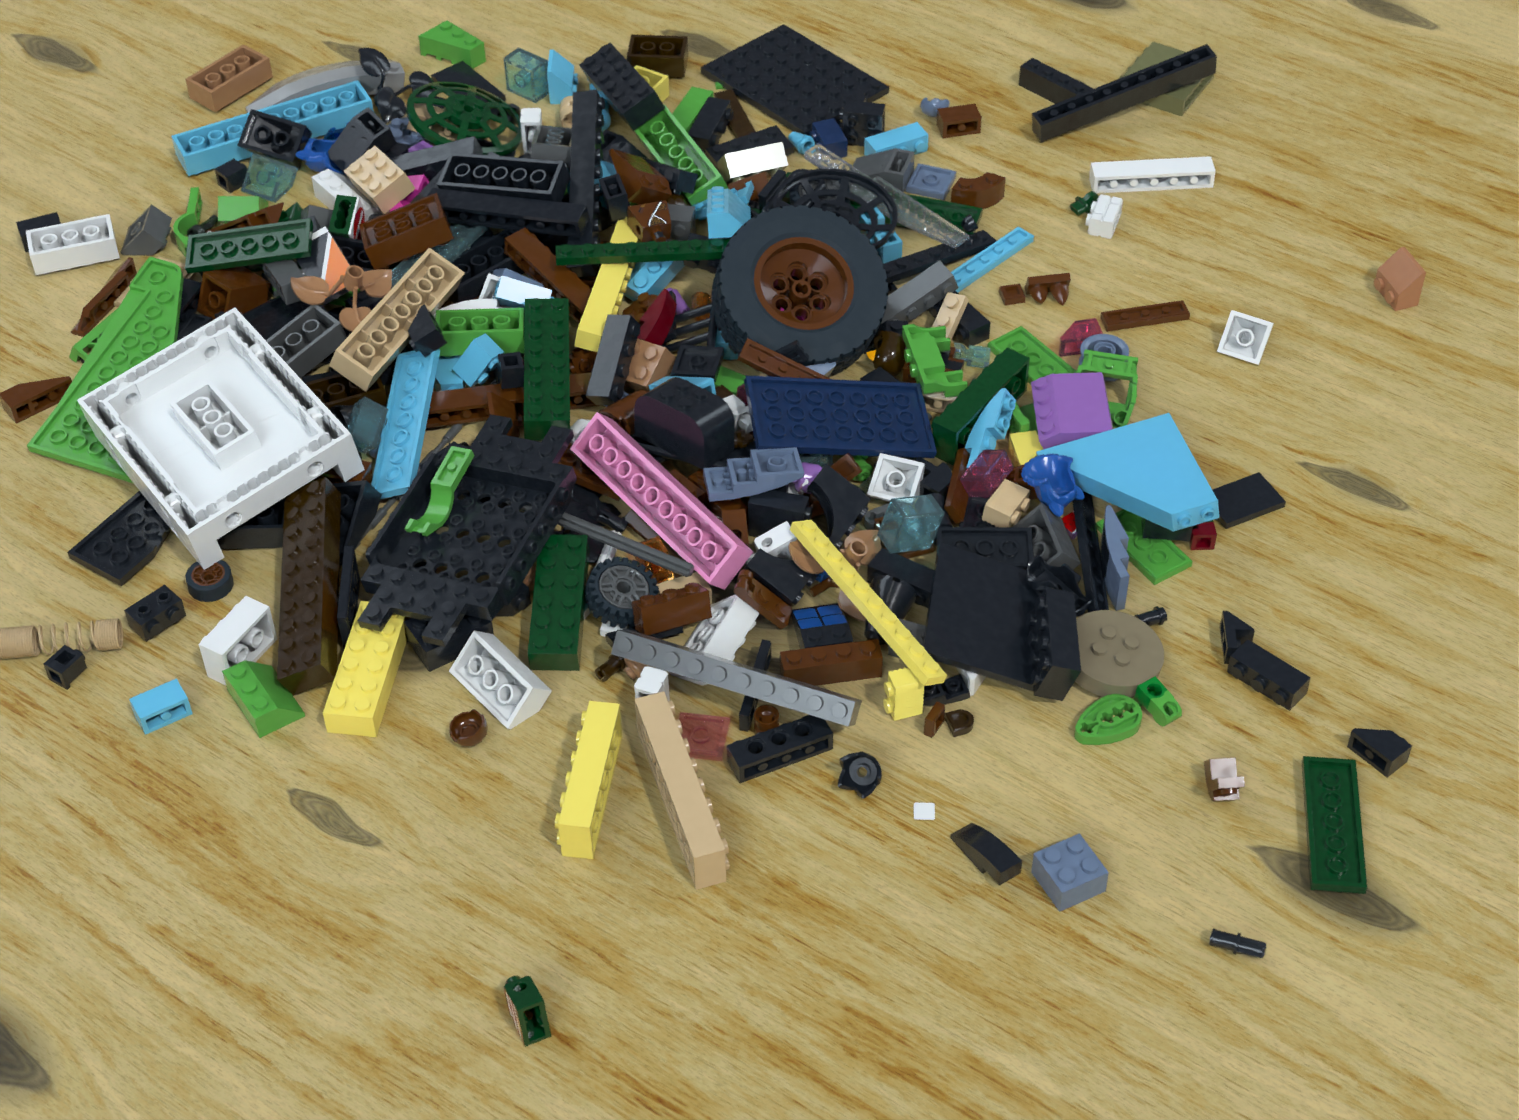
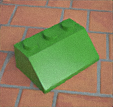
[222,660,305,738]

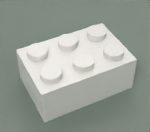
[198,596,277,685]

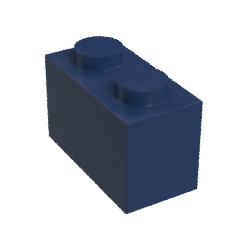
[810,118,848,161]

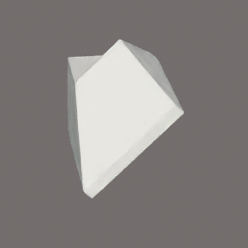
[1217,310,1274,365]
[867,453,925,507]

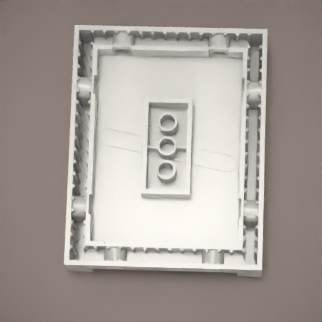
[77,308,364,570]

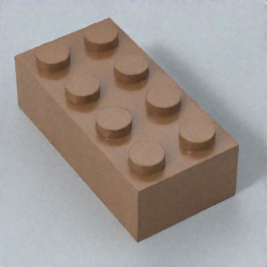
[185,44,273,112]

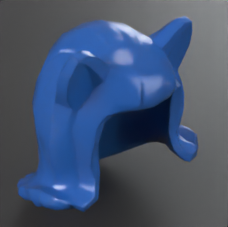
[295,138,346,176]
[1021,454,1085,517]

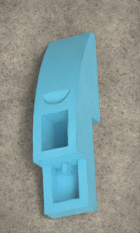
[965,388,1016,478]

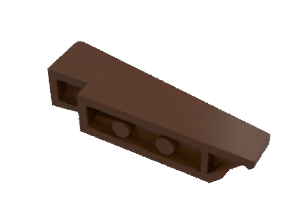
[71,257,137,337]

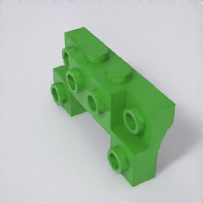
[902,324,968,398]

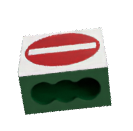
[328,195,368,240]

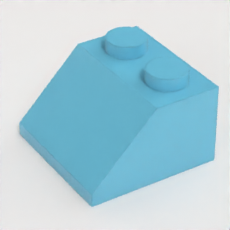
[547,49,579,104]

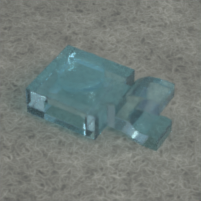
[954,342,991,368]

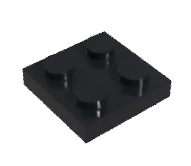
[671,345,724,382]

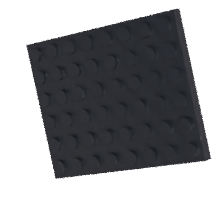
[701,24,889,136]

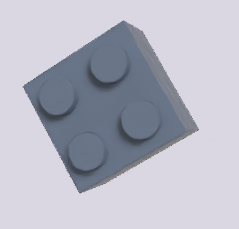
[1031,833,1109,912]

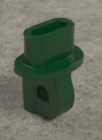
[1069,191,1099,216]

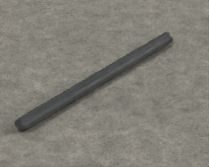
[504,501,694,577]

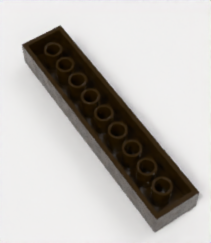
[277,477,341,696]

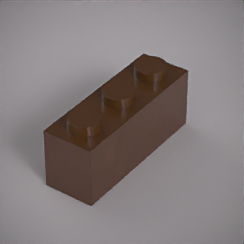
[632,583,712,635]

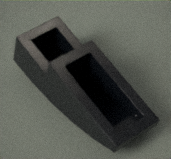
[950,823,1022,886]

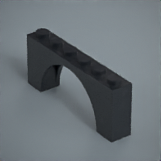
[743,464,871,605]

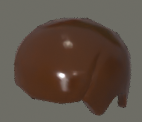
[450,709,488,747]

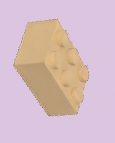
[344,146,415,214]

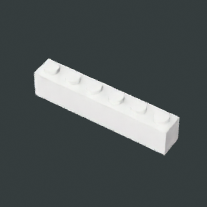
[1089,156,1216,193]

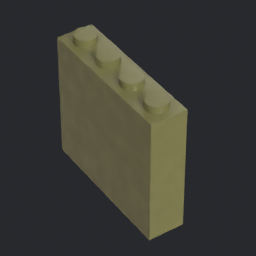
[1119,42,1214,117]

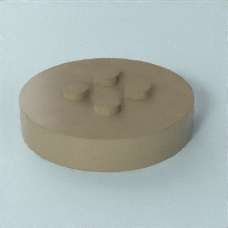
[1075,610,1164,698]

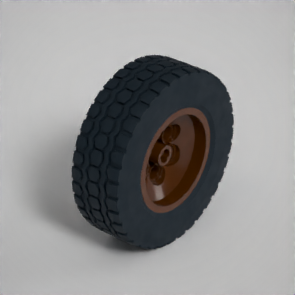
[712,205,888,378]

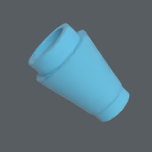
[788,131,815,154]

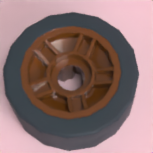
[185,560,234,602]

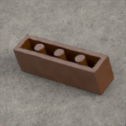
[780,639,883,686]

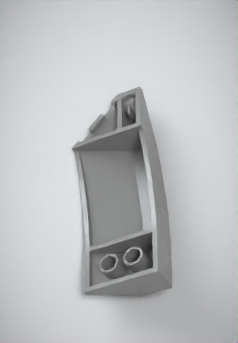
[246,59,405,113]

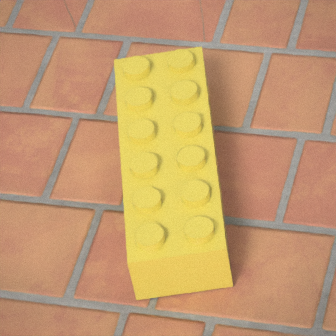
[323,601,410,737]
[555,701,623,859]

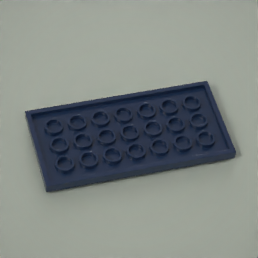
[744,375,937,458]

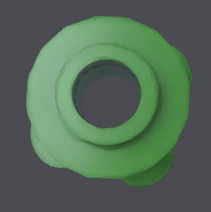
[851,455,873,481]

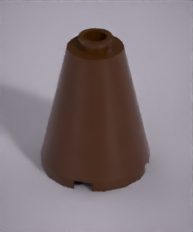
[598,390,648,435]

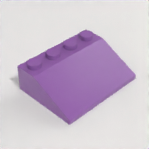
[1031,372,1113,449]

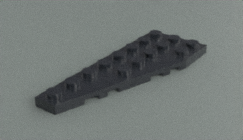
[67,491,171,586]

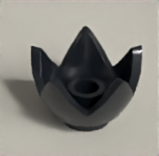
[838,752,882,799]

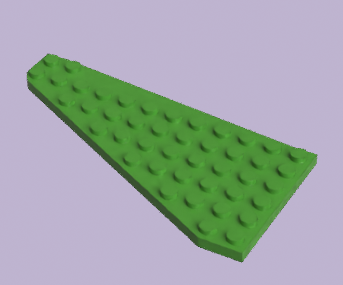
[27,257,184,484]

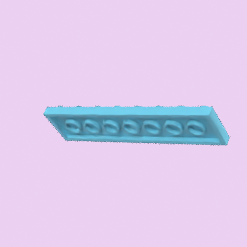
[371,349,440,499]

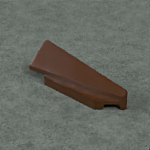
[206,202,284,233]

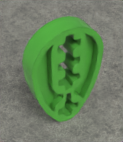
[1074,694,1142,745]

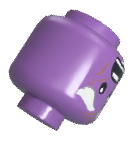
[791,462,822,494]

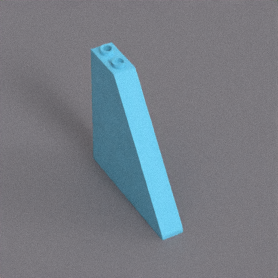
[1036,413,1219,531]

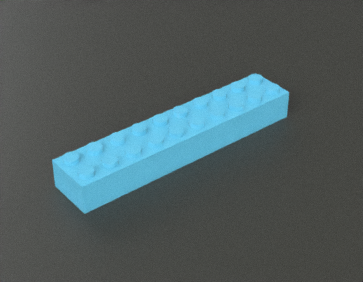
[171,80,374,176]

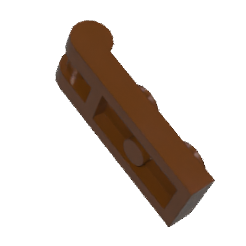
[734,570,792,629]

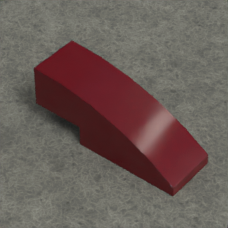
[637,289,677,346]

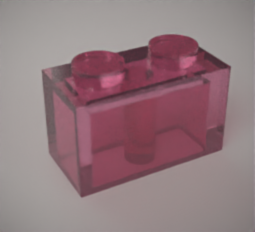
[960,449,1014,497]

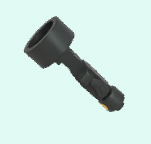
[187,215,218,236]

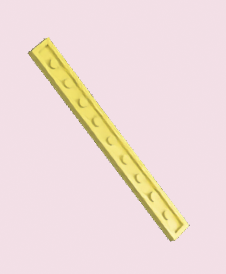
[789,520,947,686]

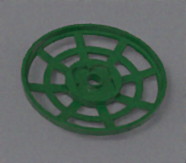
[406,82,522,156]

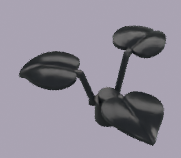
[358,48,437,124]

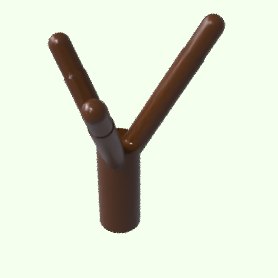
[809,576,839,597]

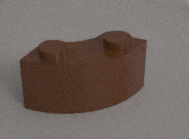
[951,172,1006,209]

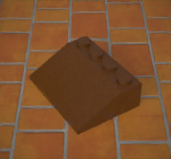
[359,193,454,270]

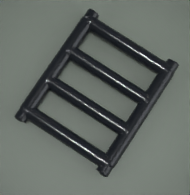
[661,303,717,357]

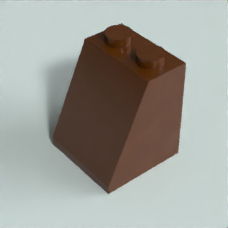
[197,266,271,320]

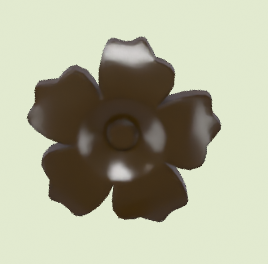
[734,429,753,448]

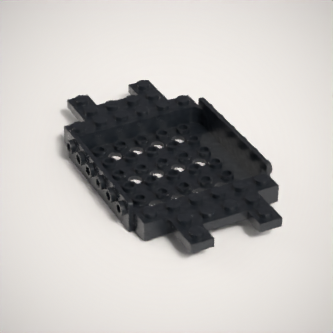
[358,414,577,647]

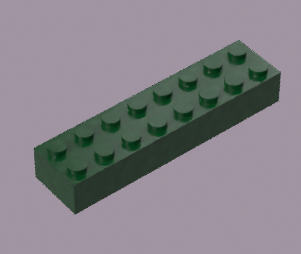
[524,298,570,441]

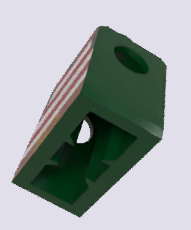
[504,976,551,1047]

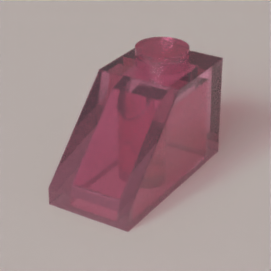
[1059,318,1103,357]

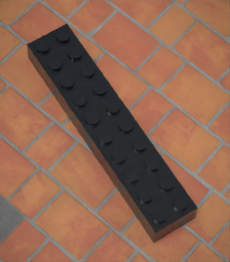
[448,196,618,304]

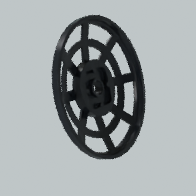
[773,169,898,249]

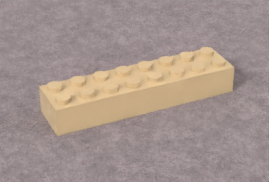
[329,248,465,392]
[635,691,730,890]

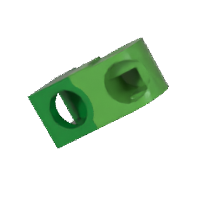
[1133,676,1182,727]

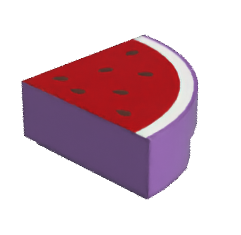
[1061,511,1077,540]

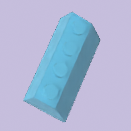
[707,186,751,239]

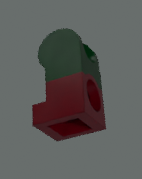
[1189,520,1217,550]

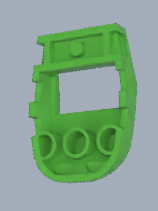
[1076,349,1138,428]

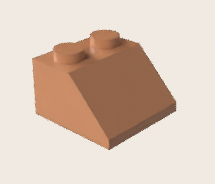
[1374,247,1426,311]

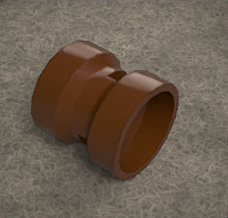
[754,705,779,735]

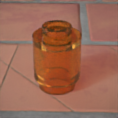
[691,292,712,321]

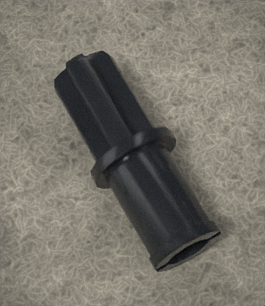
[1209,928,1267,958]

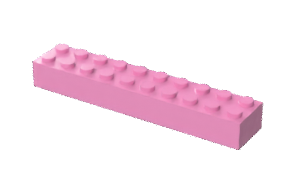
[570,412,753,590]

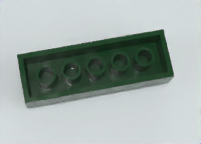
[931,348,1030,466]
[527,535,590,671]

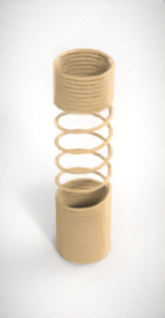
[0,618,123,659]

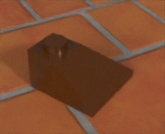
[486,391,523,438]

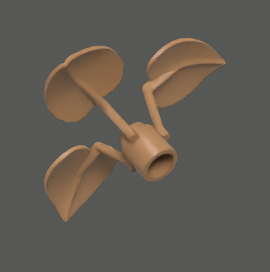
[290,265,392,332]
[788,530,881,622]

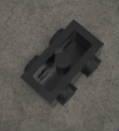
[124,585,186,641]

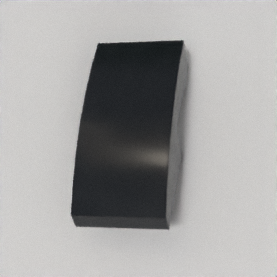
[923,674,970,706]

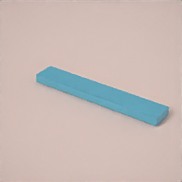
[951,227,1034,292]

